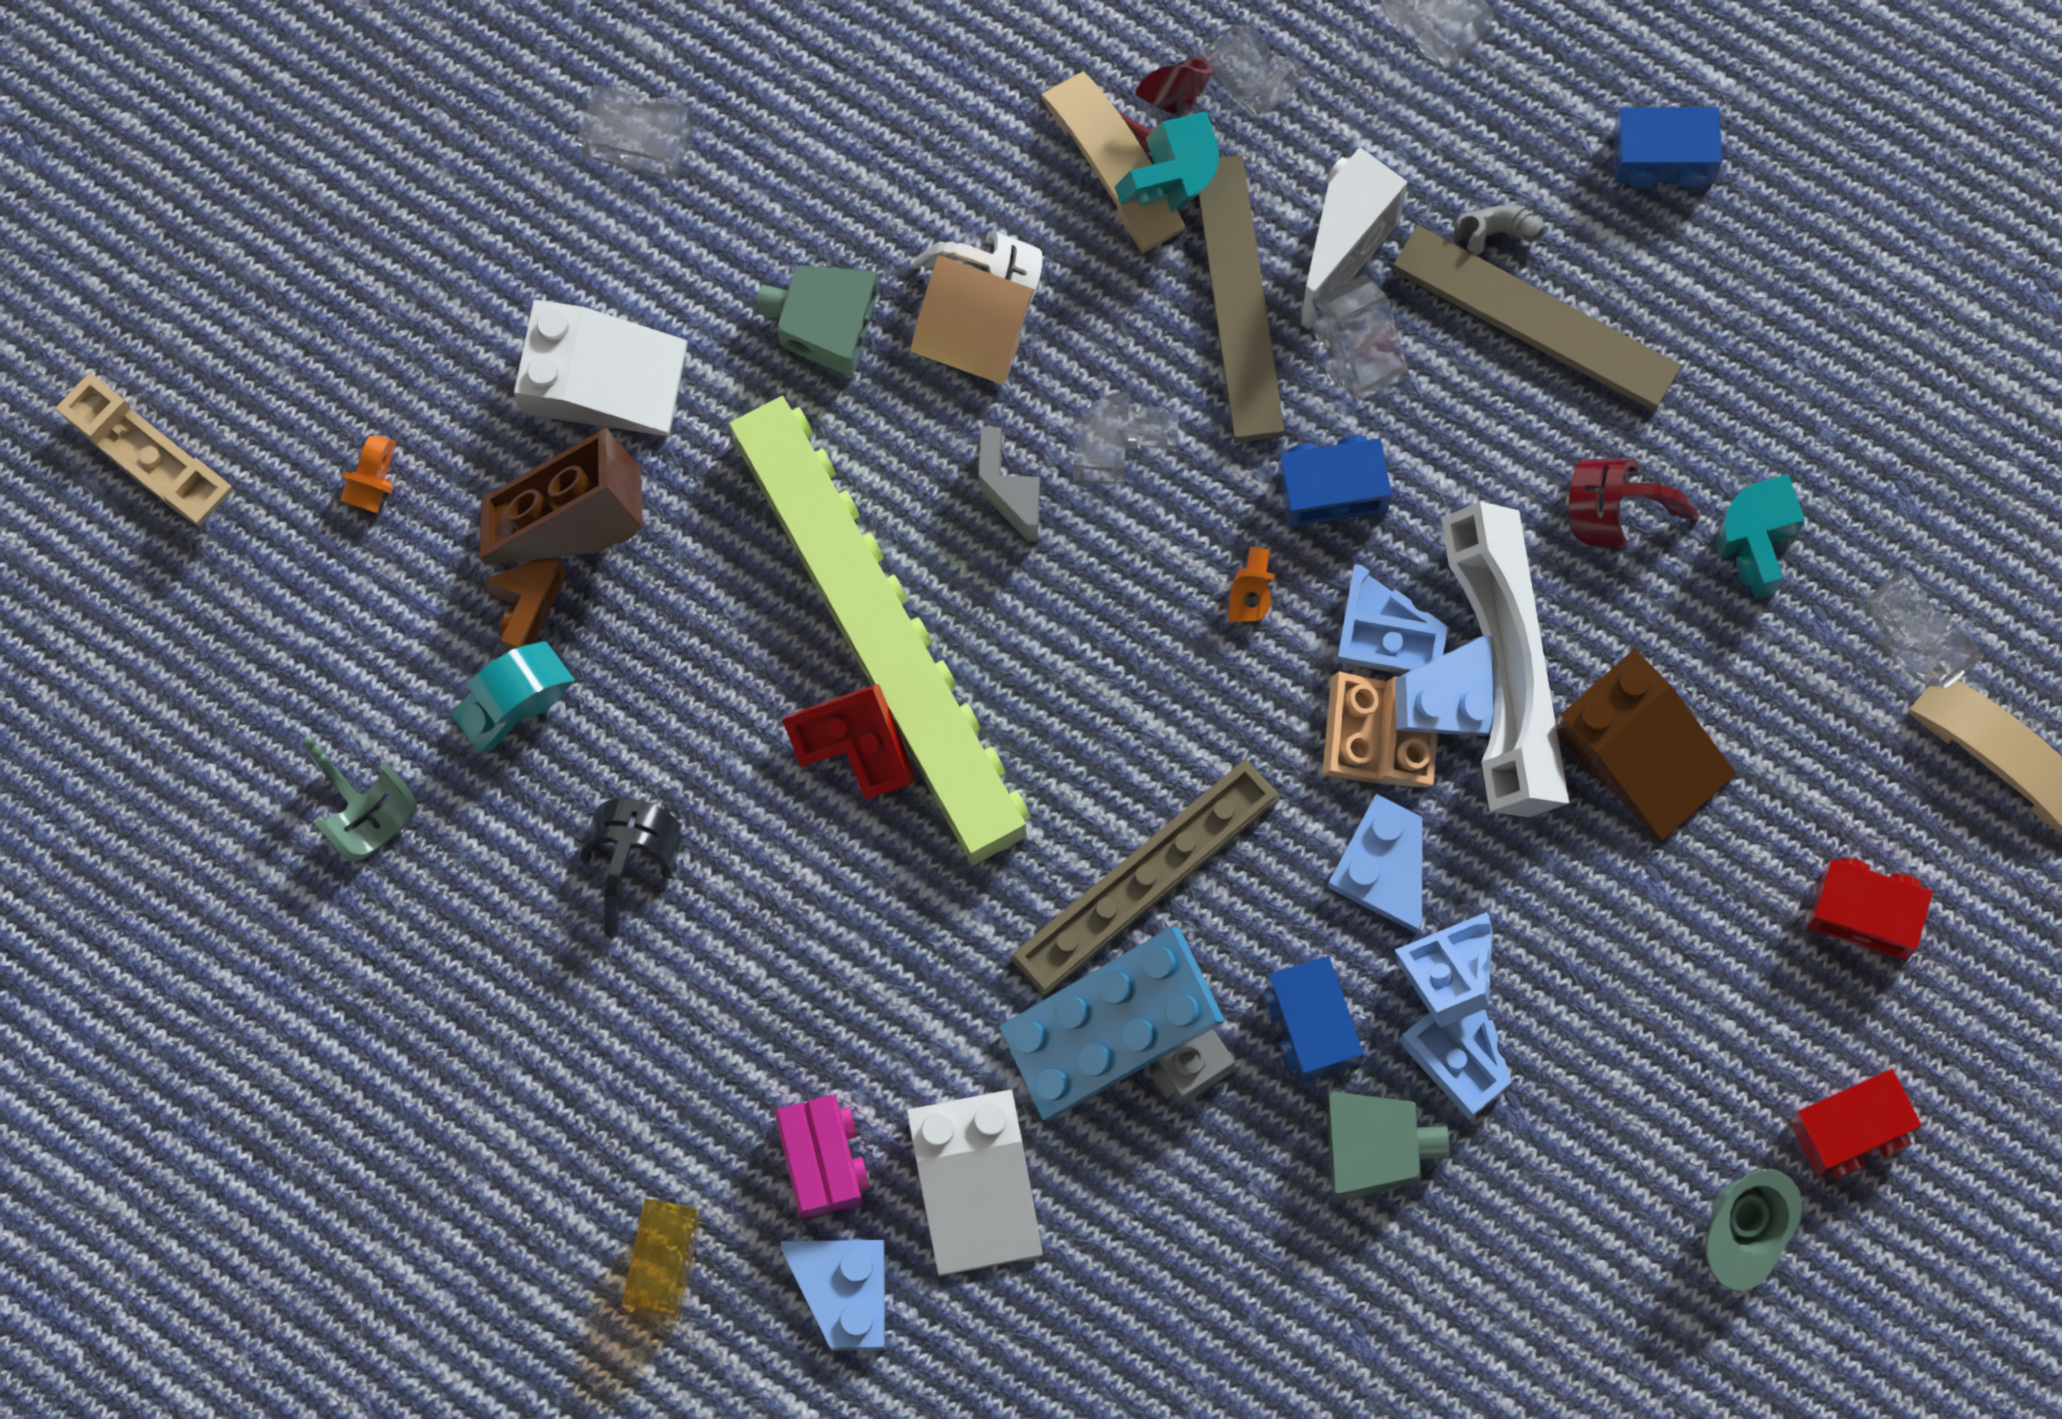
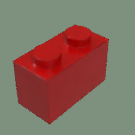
[1806,857,1933,961]
[1789,1068,1922,1180]

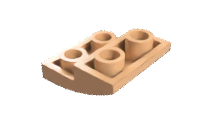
[910,255,1035,385]
[1322,672,1438,787]

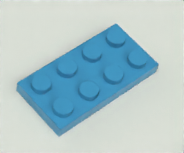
[999,927,1225,1120]

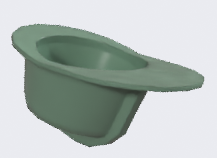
[1706,1169,1803,1291]

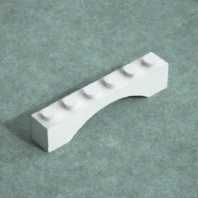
[1441,502,1569,817]

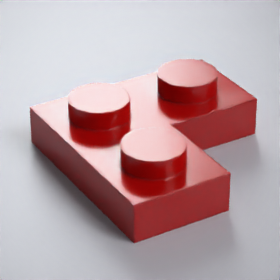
[782,684,917,800]

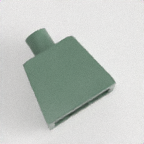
[755,265,879,377]
[1326,1092,1449,1202]

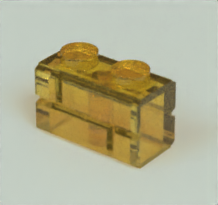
[622,1199,702,1322]

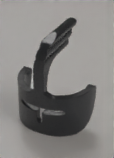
[580,798,681,937]

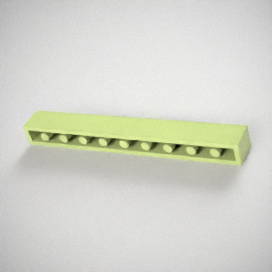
[729,395,1031,866]

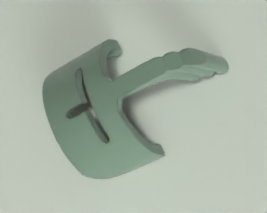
[302,736,417,861]

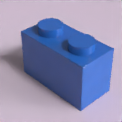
[1614,107,1722,188]
[1278,435,1392,527]
[1261,955,1364,1084]

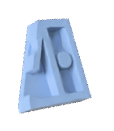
[1337,564,1448,675]
[1395,635,1494,737]
[1328,794,1422,933]
[1395,912,1493,1027]
[1398,1009,1511,1120]
[781,1240,885,1351]

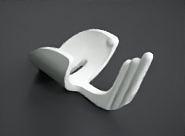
[912,231,1043,309]

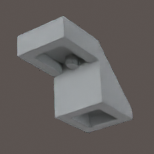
[979,427,1040,542]

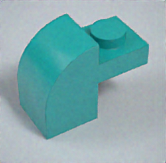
[1114,111,1219,212]
[1717,474,1805,599]
[451,641,575,753]

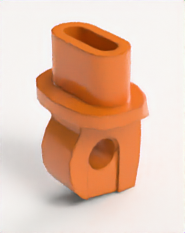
[340,435,397,513]
[1228,546,1275,622]

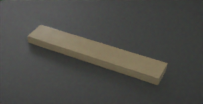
[1198,155,1285,443]
[1392,225,1681,412]
[1010,758,1280,998]

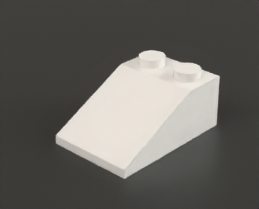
[1301,147,1408,330]
[514,300,688,436]
[907,1089,1043,1277]

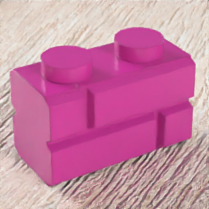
[774,1095,870,1220]

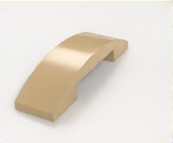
[1041,71,1185,253]
[55,372,234,527]
[1908,672,2062,836]

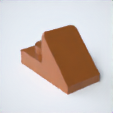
[485,557,567,653]

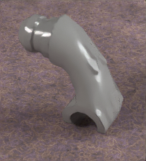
[1453,205,1545,255]

